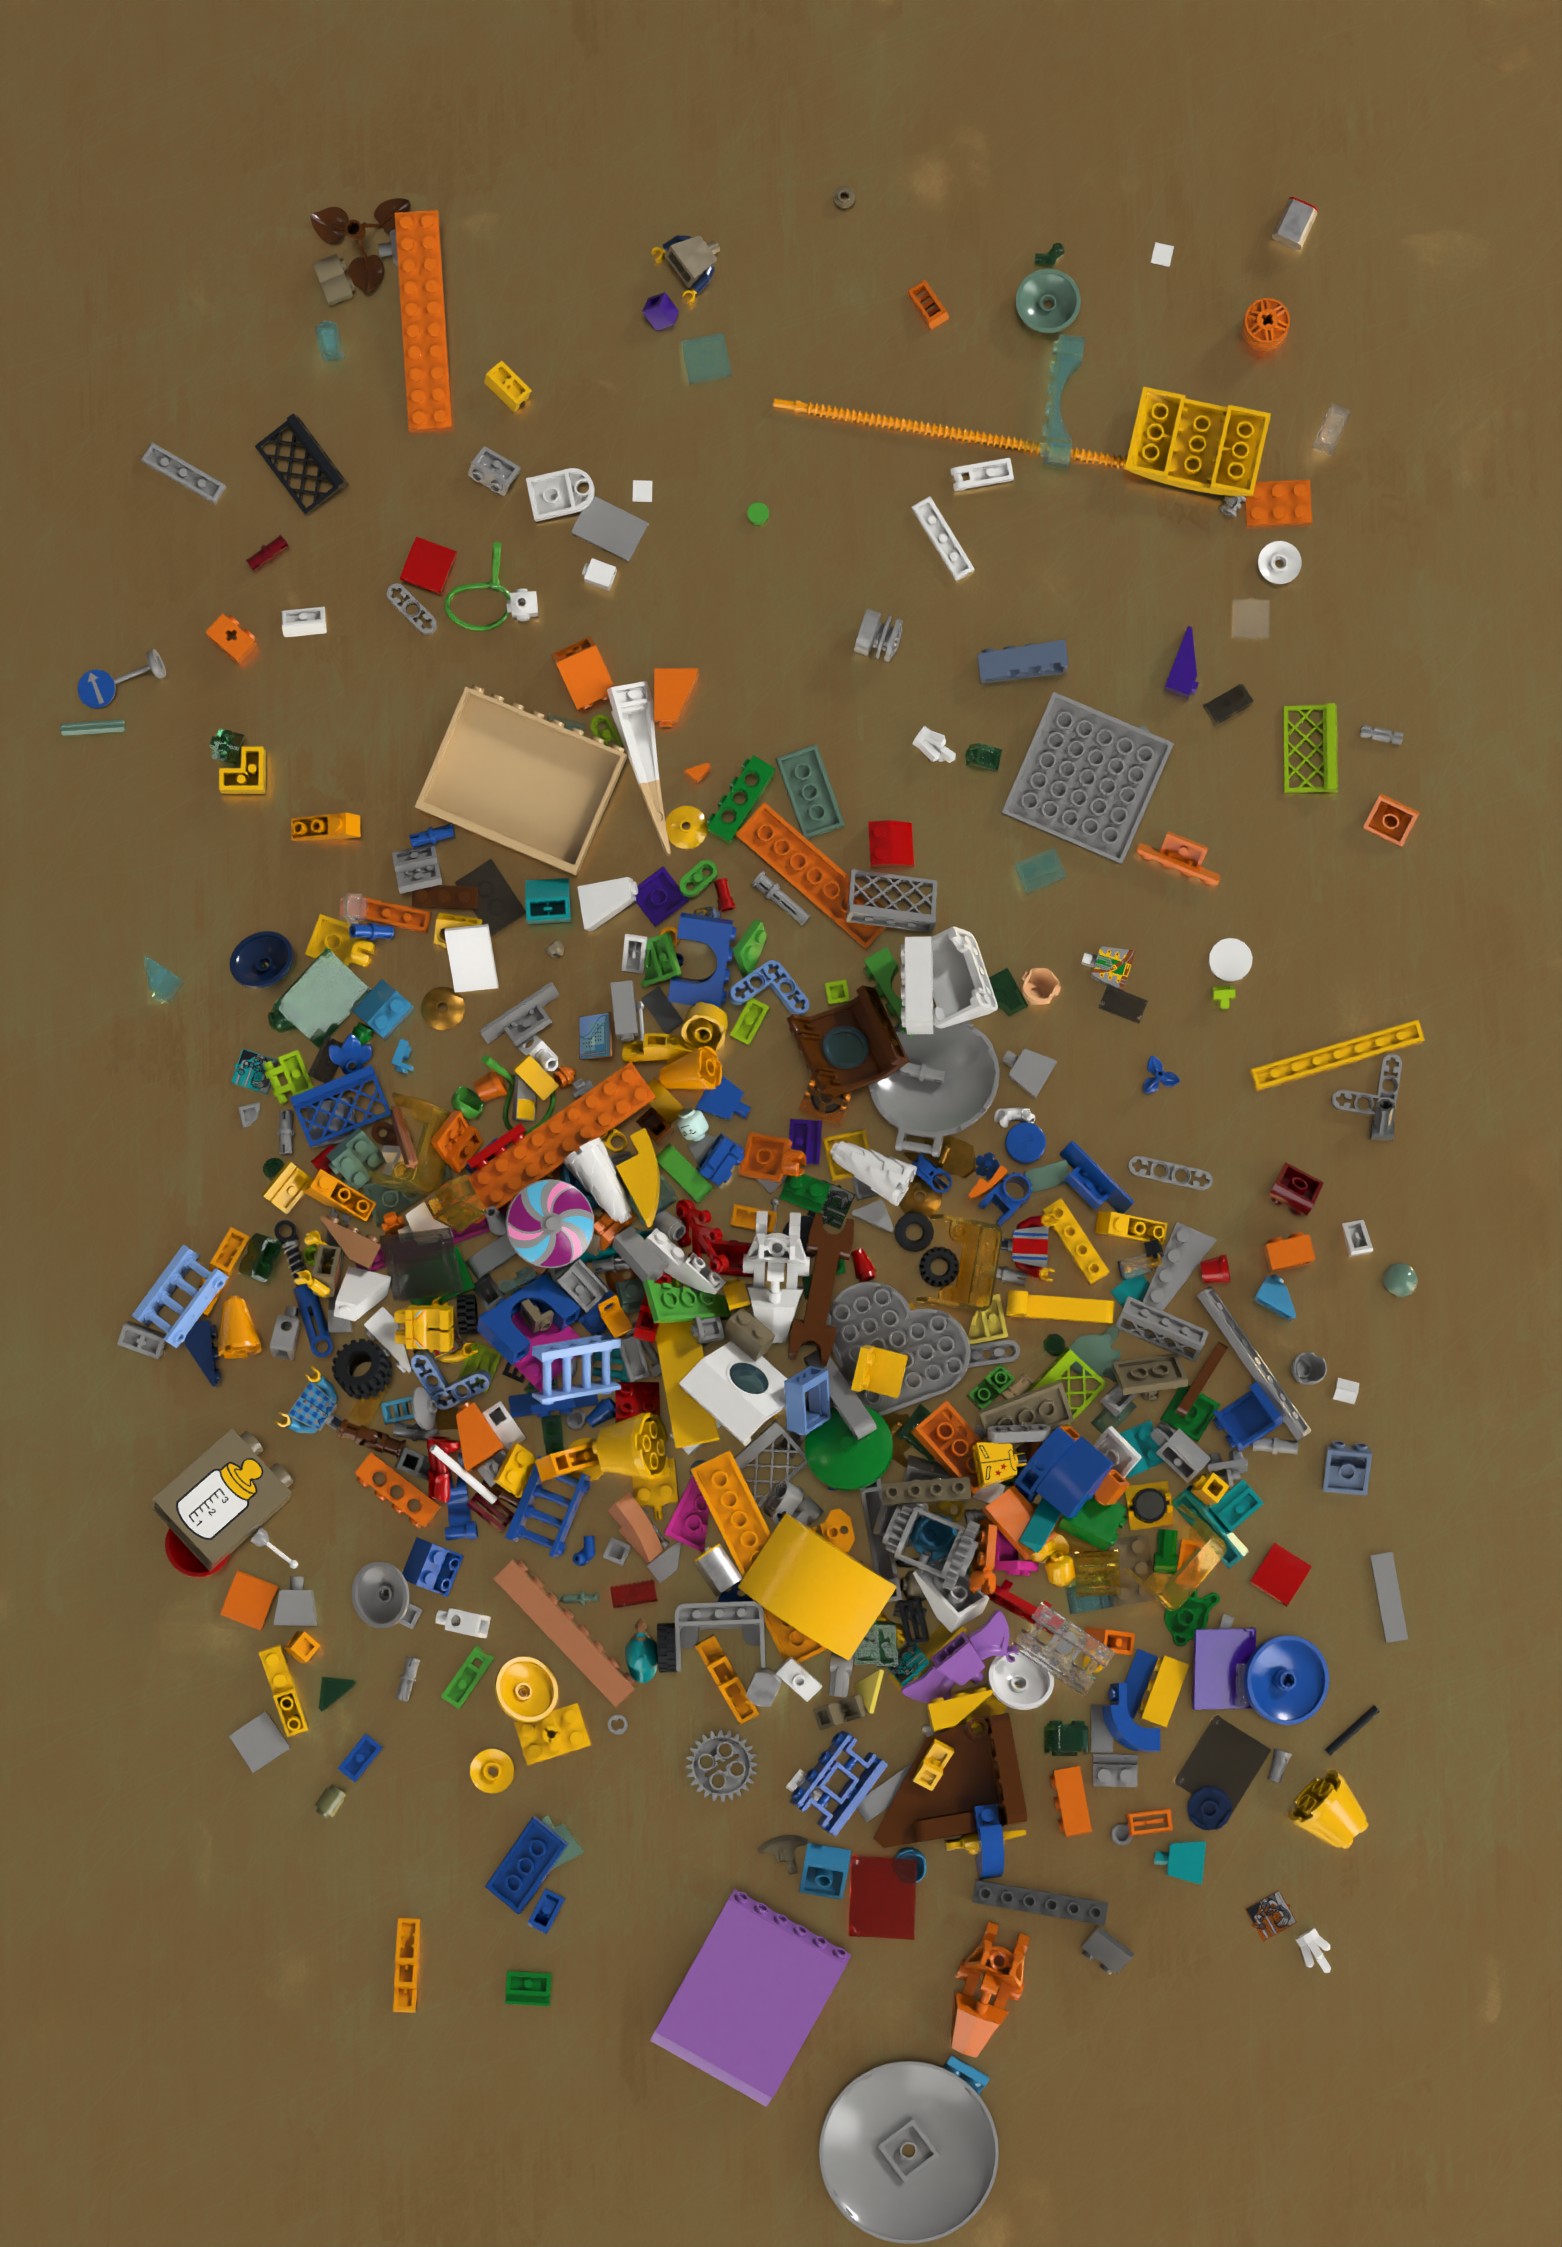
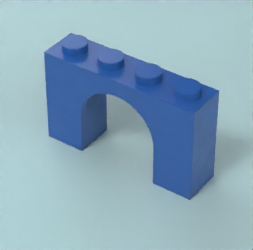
[668,912,737,1008]
[477,1273,580,1365]

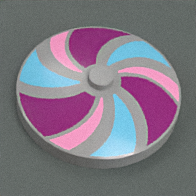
[505,1179,594,1268]

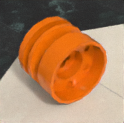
[1242,298,1290,351]

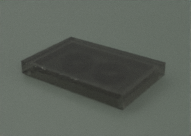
[455,859,526,937]

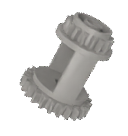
[882,1505,980,1591]

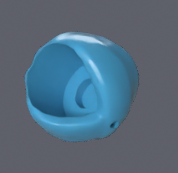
[910,1512,957,1560]

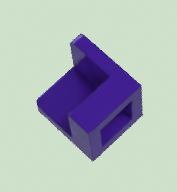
[642,292,679,330]

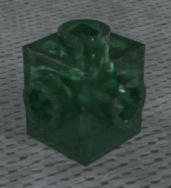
[210,729,245,764]

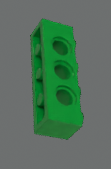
[706,755,776,845]

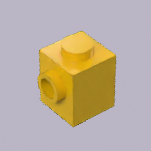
[1190,1472,1229,1505]

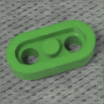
[679,860,717,897]

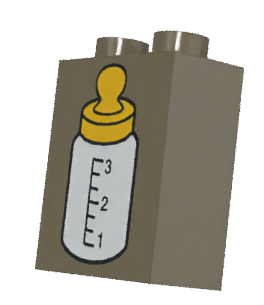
[150,1428,293,1571]

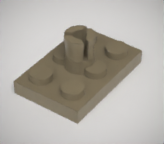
[1112,1353,1188,1401]

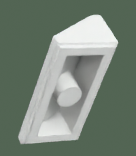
[281,607,327,637]

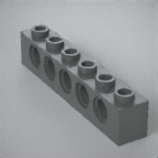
[972,1879,1108,1925]

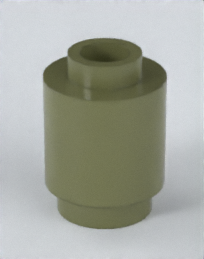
[315,1784,346,1819]

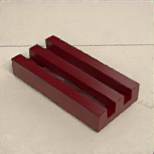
[467,1492,514,1533]

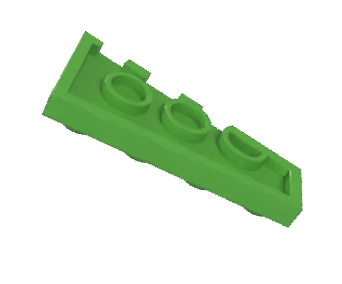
[643,1279,731,1323]

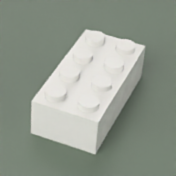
[901,936,933,1035]

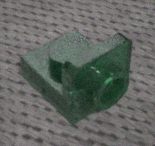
[965,743,1002,771]

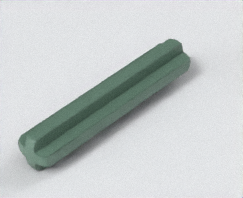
[60,719,125,736]

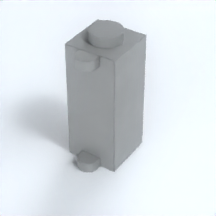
[612,1225,669,1282]

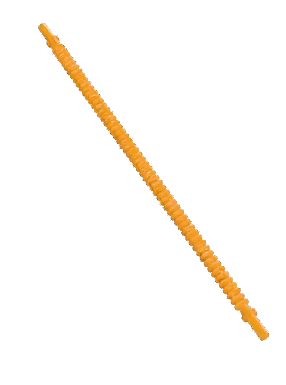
[773,398,1180,471]

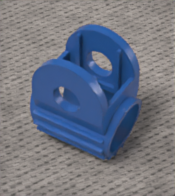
[977,1172,1033,1228]

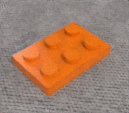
[1245,480,1312,527]

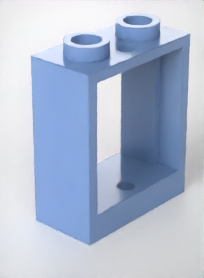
[784,1366,831,1435]

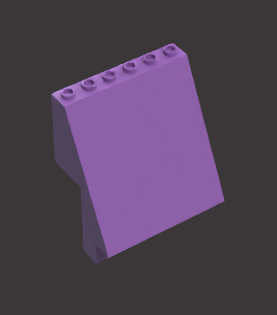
[650,1889,851,2107]

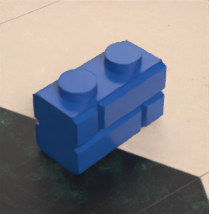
[696,1133,745,1186]

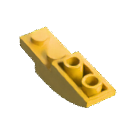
[622,1033,692,1065]
[259,1644,308,1737]

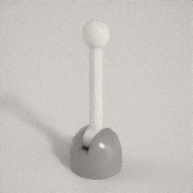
[250,1527,298,1569]

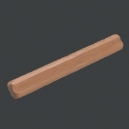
[390,1106,418,1169]

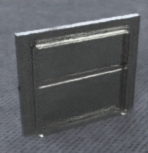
[379,1227,464,1300]

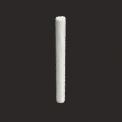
[430,1444,497,1504]

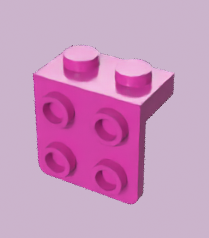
[994,1528,1038,1576]

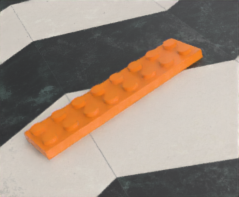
[735,802,886,950]

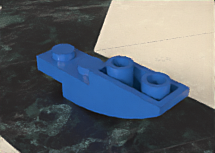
[1015,1427,1075,1504]

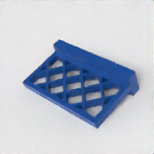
[290,1065,392,1148]

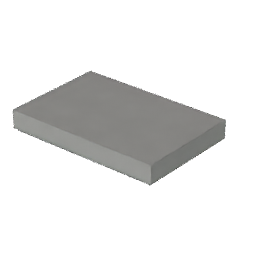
[571,496,649,562]

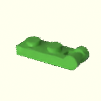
[441,1645,494,1709]

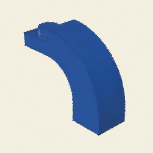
[1102,1683,1161,1753]
[974,1804,1004,1880]

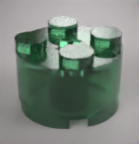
[1044,1721,1089,1756]

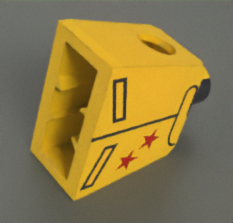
[972,1442,1027,1488]

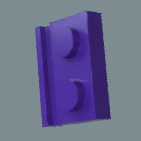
[789,1119,822,1165]

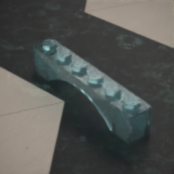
[1040,334,1085,467]

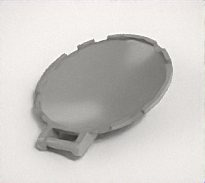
[869,1021,1000,1157]

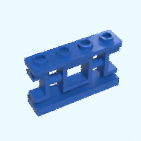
[790,1731,888,1837]

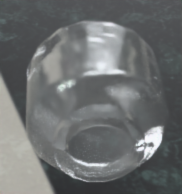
[339,893,368,925]

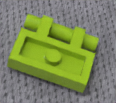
[263,1050,314,1104]

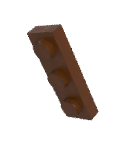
[412,885,478,909]

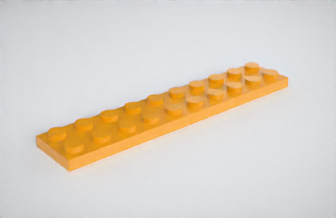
[690,1450,827,1663]

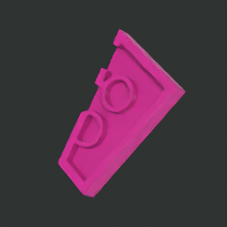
[664,1474,710,1552]

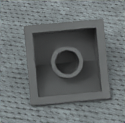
[1081,1925,1135,1975]

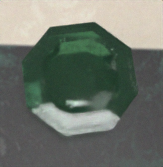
[1044,1334,1066,1356]

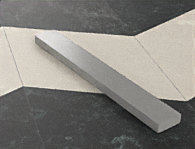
[1197,1286,1311,1441]

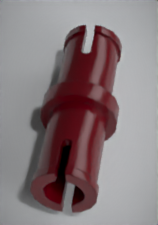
[246,534,289,571]

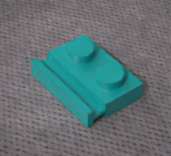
[1210,1479,1264,1532]

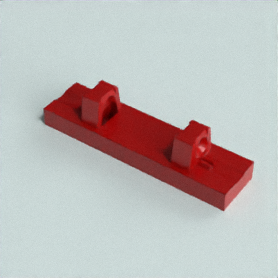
[980,1579,1063,1636]

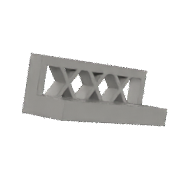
[1115,1296,1209,1362]

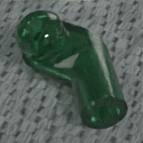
[1035,243,1065,265]

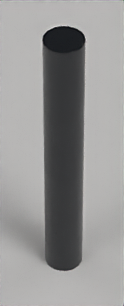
[1325,1705,1380,1756]

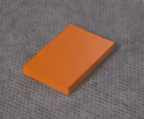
[982,1485,1058,1560]

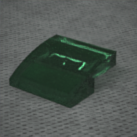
[854,1620,899,1667]

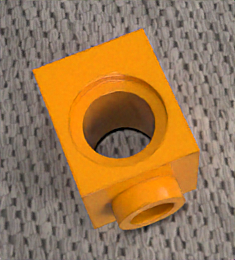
[283,1631,321,1663]

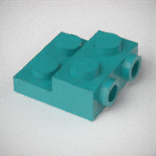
[1119,1420,1165,1478]

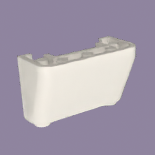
[931,926,998,1029]

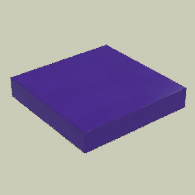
[635,866,690,928]

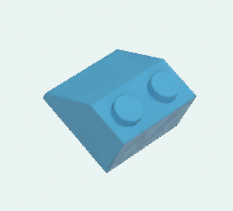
[352,979,414,1041]
[799,1843,851,1900]

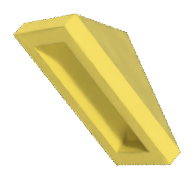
[853,1670,884,1714]

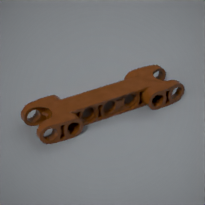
[788,1213,854,1367]

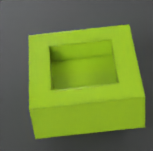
[825,979,850,1005]

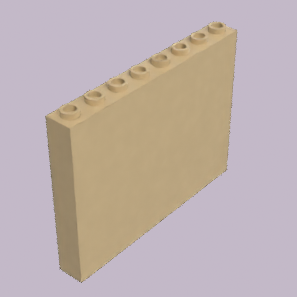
[415,685,628,876]

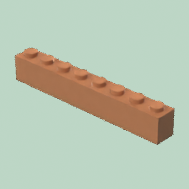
[493,1559,637,1707]

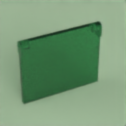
[273,947,371,1048]

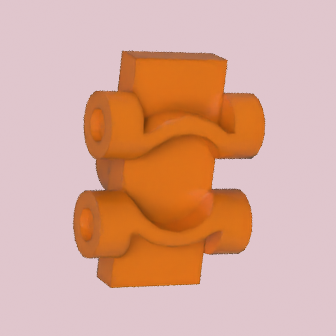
[381,1212,405,1241]

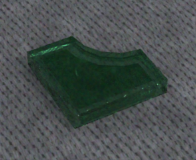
[989,968,1028,1017]

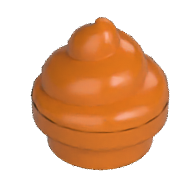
[553,1066,576,1088]

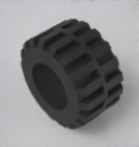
[332,1339,392,1400]

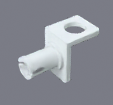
[517,1034,558,1071]

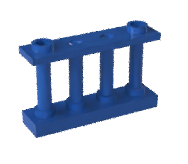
[505,1455,591,1559]

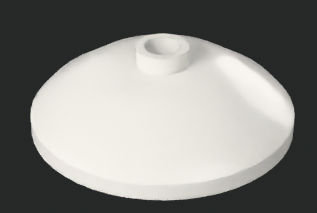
[988,1649,1054,1710]

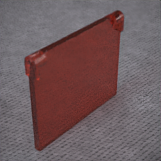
[848,1855,917,1940]

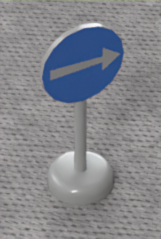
[77,649,166,709]

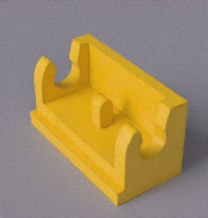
[484,360,532,413]

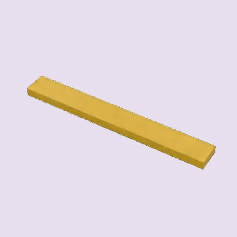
[1250,1019,1425,1091]

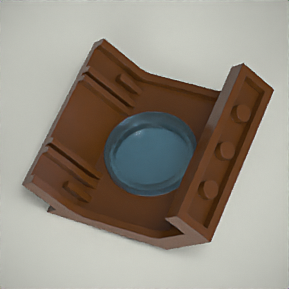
[787,985,910,1099]

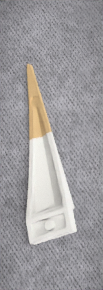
[607,681,671,856]

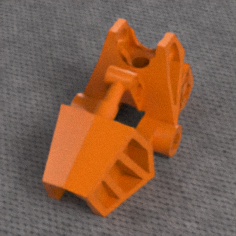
[951,1921,1030,2058]

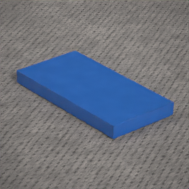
[485,1816,569,1914]

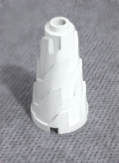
[563,1138,632,1223]
[830,1141,917,1206]

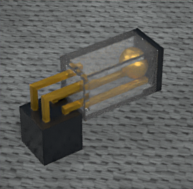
[1117,1239,1164,1280]

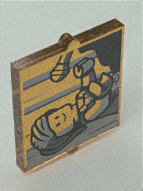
[1245,1890,1297,1941]

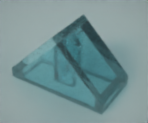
[1091,1401,1137,1434]

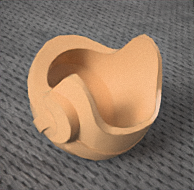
[1021,968,1061,1005]

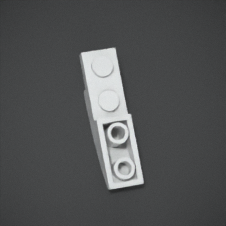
[645,1228,726,1294]

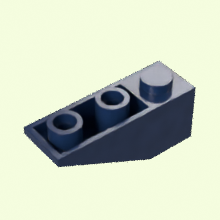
[185,1320,221,1387]

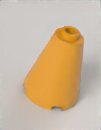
[658,1046,722,1090]
[217,1296,262,1359]

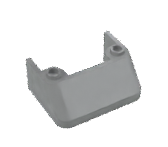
[675,1601,766,1671]

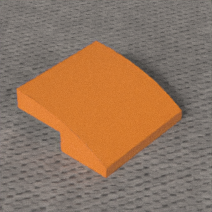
[430,1109,483,1174]
[967,1165,1008,1201]
[220,1570,279,1631]

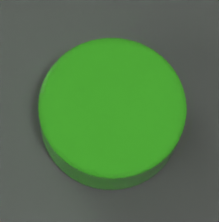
[747,502,769,525]

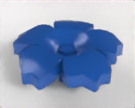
[975,1152,1000,1179]

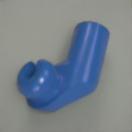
[573,1536,595,1566]

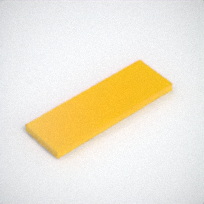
[656,1321,720,1448]

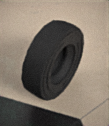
[894,1212,934,1252]

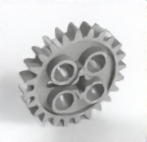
[686,1729,758,1802]

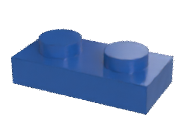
[337,1733,383,1782]

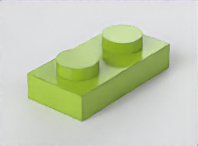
[730,998,770,1046]

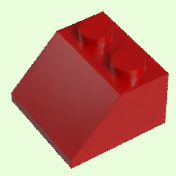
[868,820,914,869]

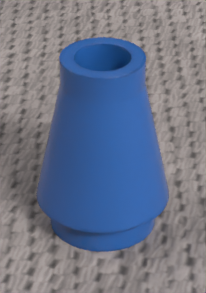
[585,1397,616,1428]

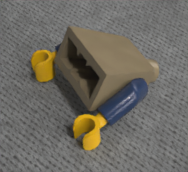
[651,235,720,304]

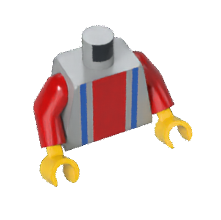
[999,1213,1057,1281]

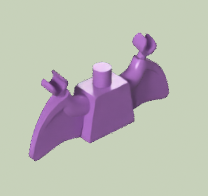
[901,1609,1019,1703]

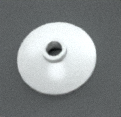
[1258,541,1302,584]

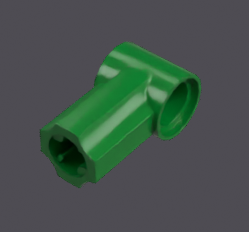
[1153,1529,1178,1574]

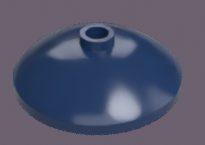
[230,931,294,989]

